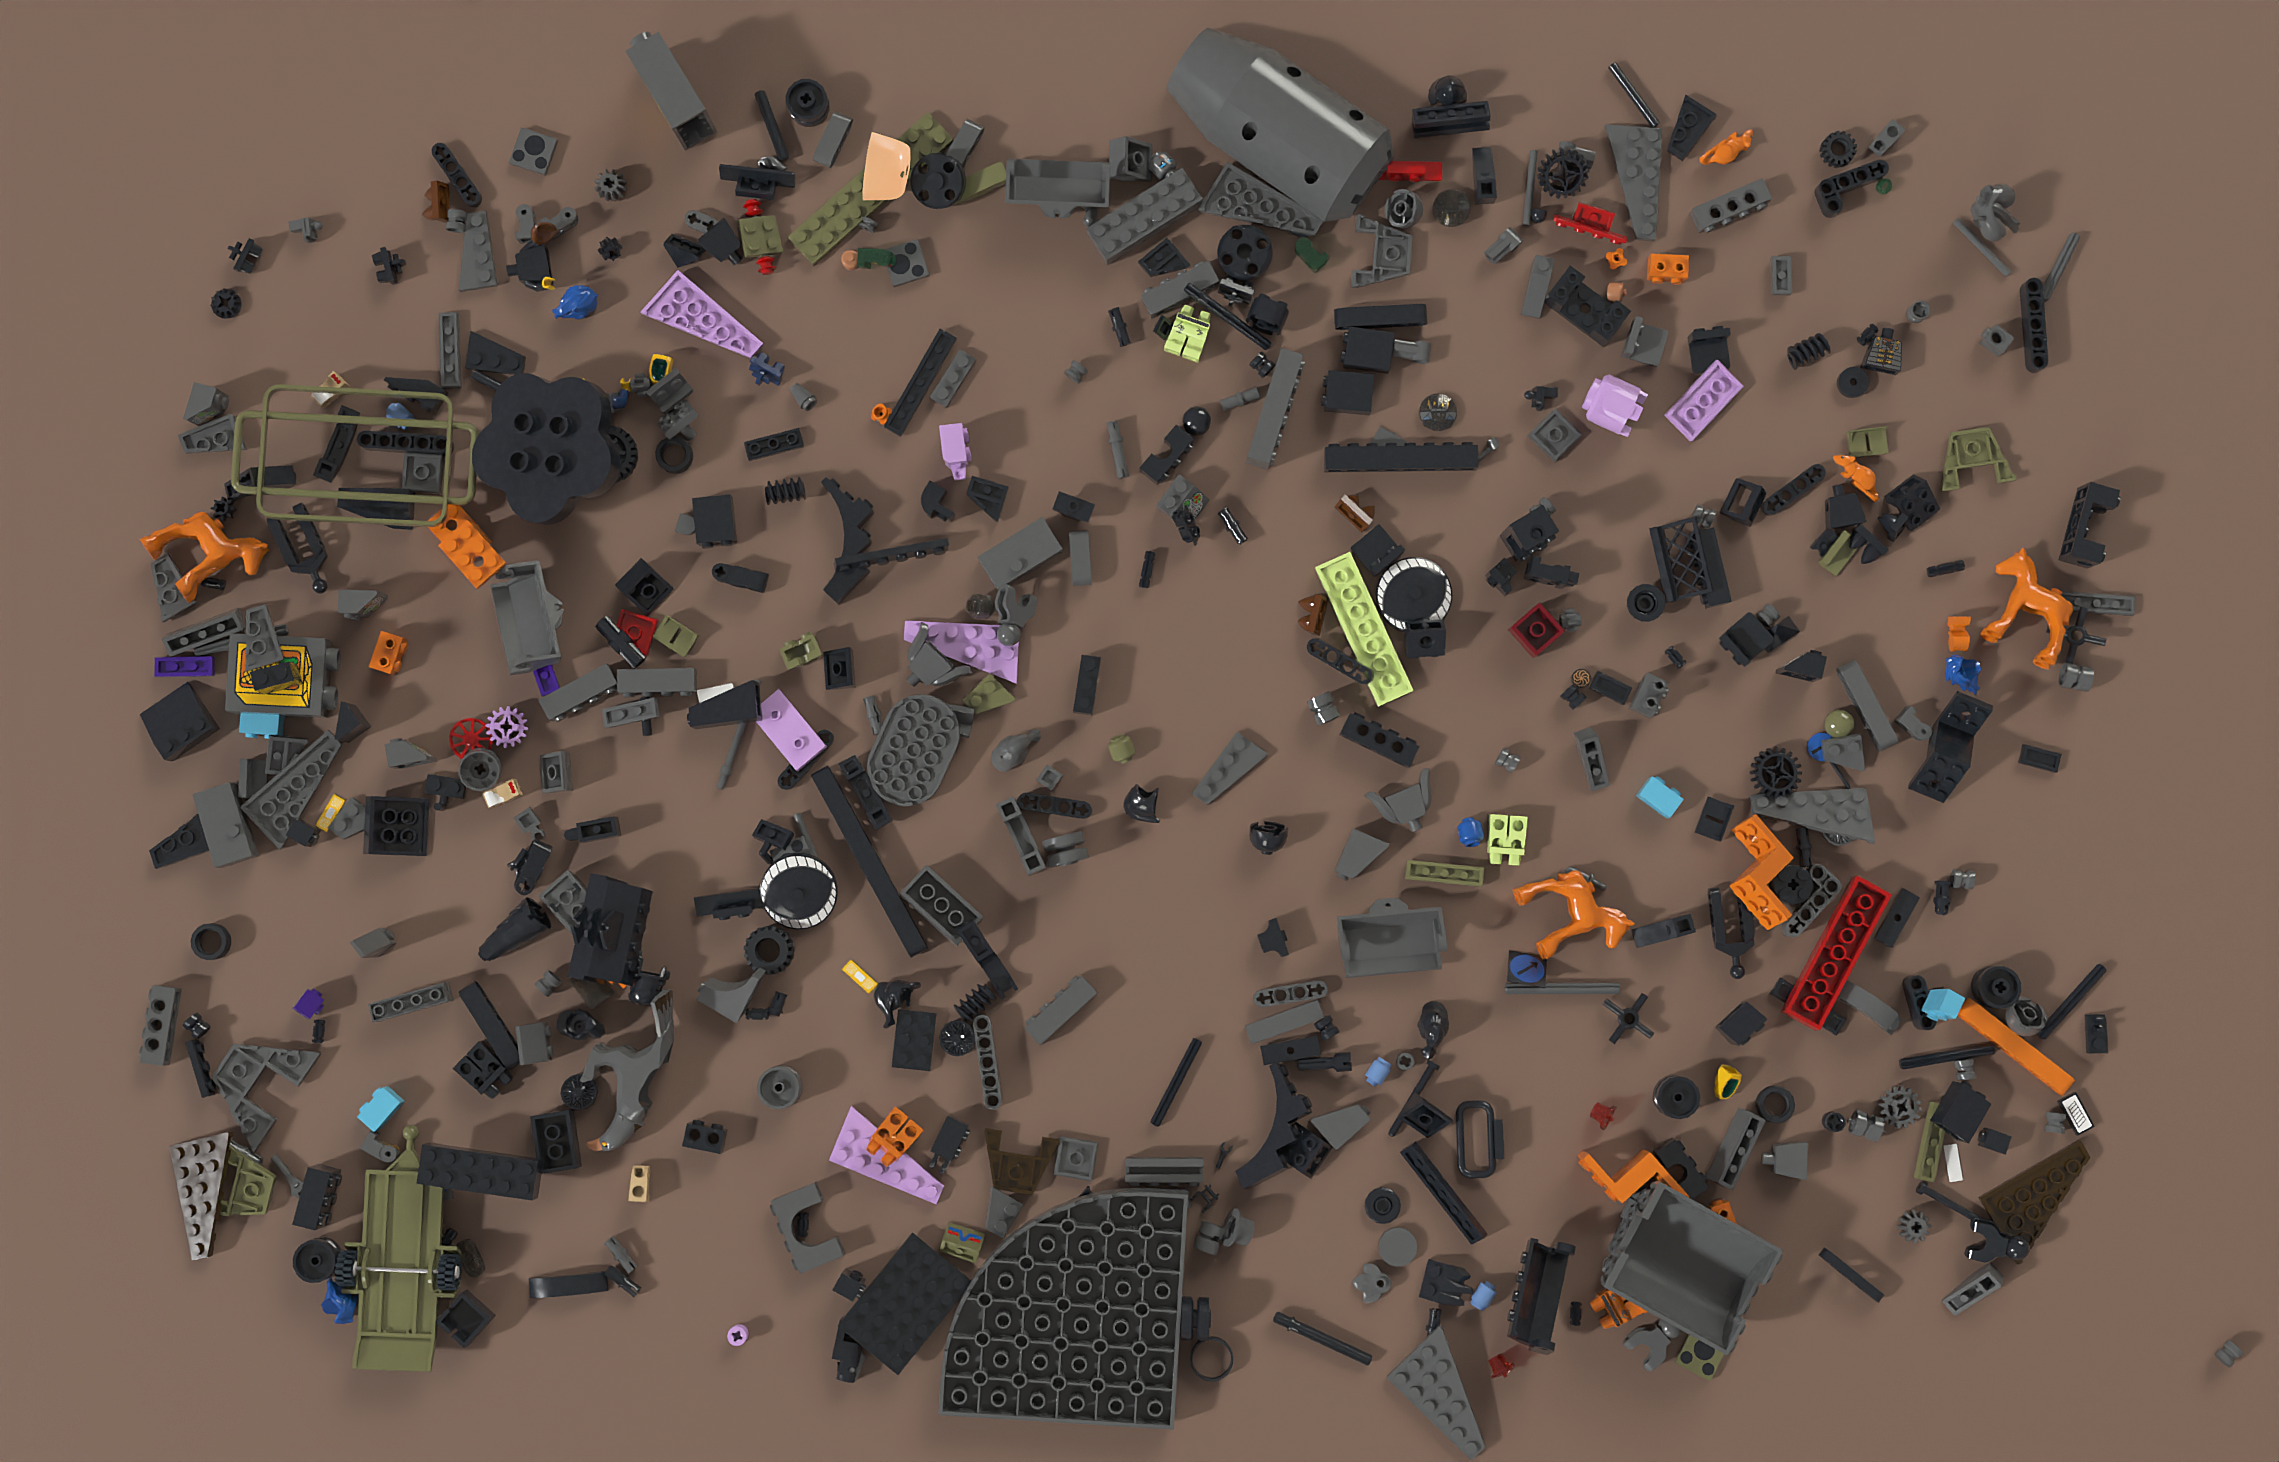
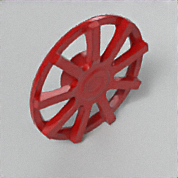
[449,718,493,759]

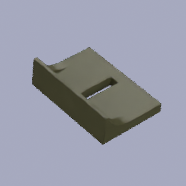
[1846,426,1888,458]
[653,614,699,658]

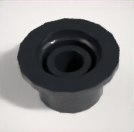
[1627,584,1665,622]

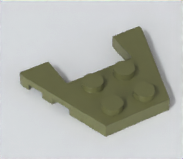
[1940,427,2016,492]
[220,1145,277,1216]

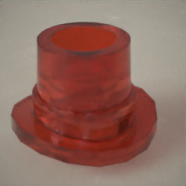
[1590,1102,1617,1130]
[1488,1353,1515,1379]

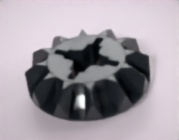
[210,288,242,319]

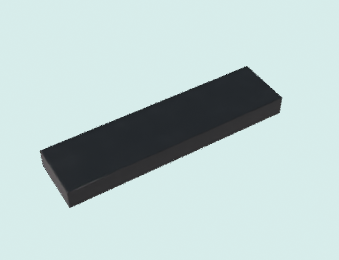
[1770,977,1847,1036]

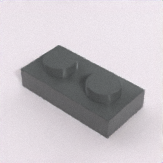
[1771,256,1792,295]

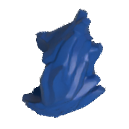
[552,285,598,319]
[1945,654,1981,695]
[321,1277,357,1324]

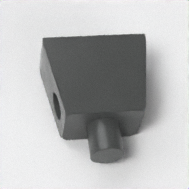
[1761,1141,1808,1180]

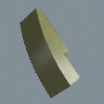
[951,161,1006,205]

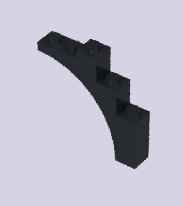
[821,477,874,605]
[1235,1063,1312,1189]

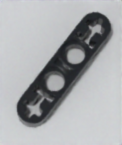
[432,143,482,207]
[1761,464,1826,516]
[1307,638,1374,684]
[777,729,834,790]
[1018,792,1092,819]
[1818,1247,1885,1303]

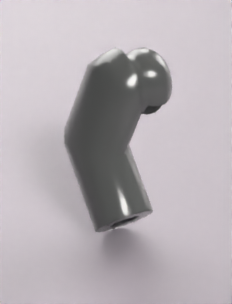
[758,156,787,171]
[1082,206,1097,227]

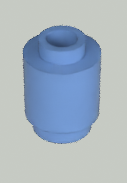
[386,402,414,430]
[1365,1057,1392,1087]
[1470,1281,1497,1311]

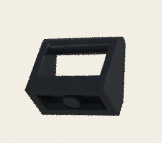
[1720,478,1767,527]

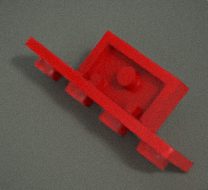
[1379,161,1442,182]
[1553,202,1627,245]

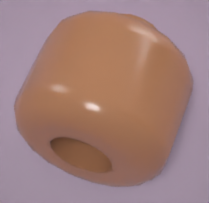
[841,250,861,270]
[1607,282,1627,302]

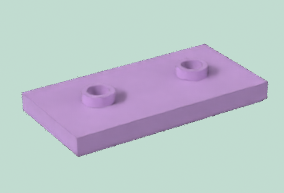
[1664,360,1744,442]
[757,689,827,772]

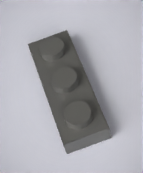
[930,350,976,408]
[602,698,660,728]

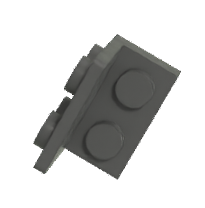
[1621,316,1669,367]

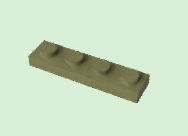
[1405,860,1484,887]
[1913,1102,1945,1182]

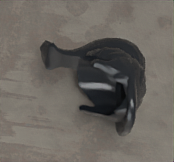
[874,979,921,1029]
[1417,1001,1449,1060]
[556,1008,605,1040]

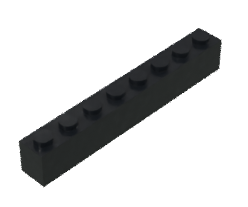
[1324,442,1478,473]

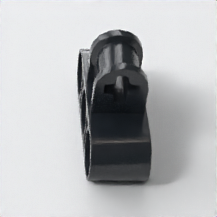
[1902,975,1944,1030]

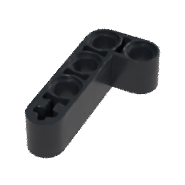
[1814,160,1889,218]

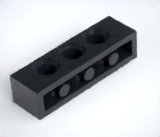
[1339,712,1420,768]

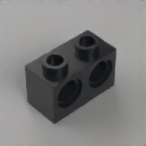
[682,1120,728,1154]

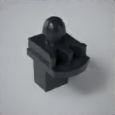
[1524,386,1558,411]

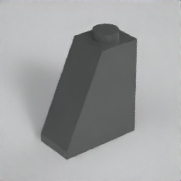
[1334,829,1389,881]
[1309,1104,1371,1150]

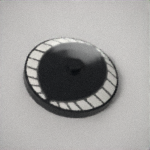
[1375,557,1453,633]
[760,853,838,930]

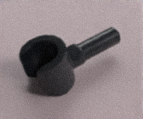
[1216,1142,1232,1169]

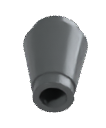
[790,383,817,411]

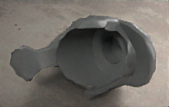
[991,729,1041,772]

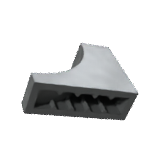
[697,967,766,1023]

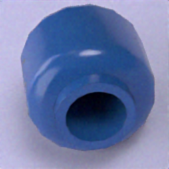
[1457,817,1484,847]

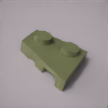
[962,673,1016,714]

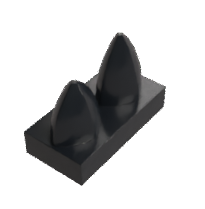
[1878,513,1909,543]
[1849,524,1889,564]

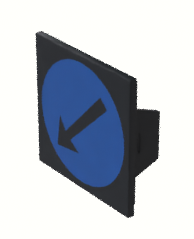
[1507,950,1547,988]

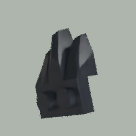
[1419,1259,1474,1306]

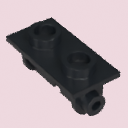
[1172,505,1200,546]

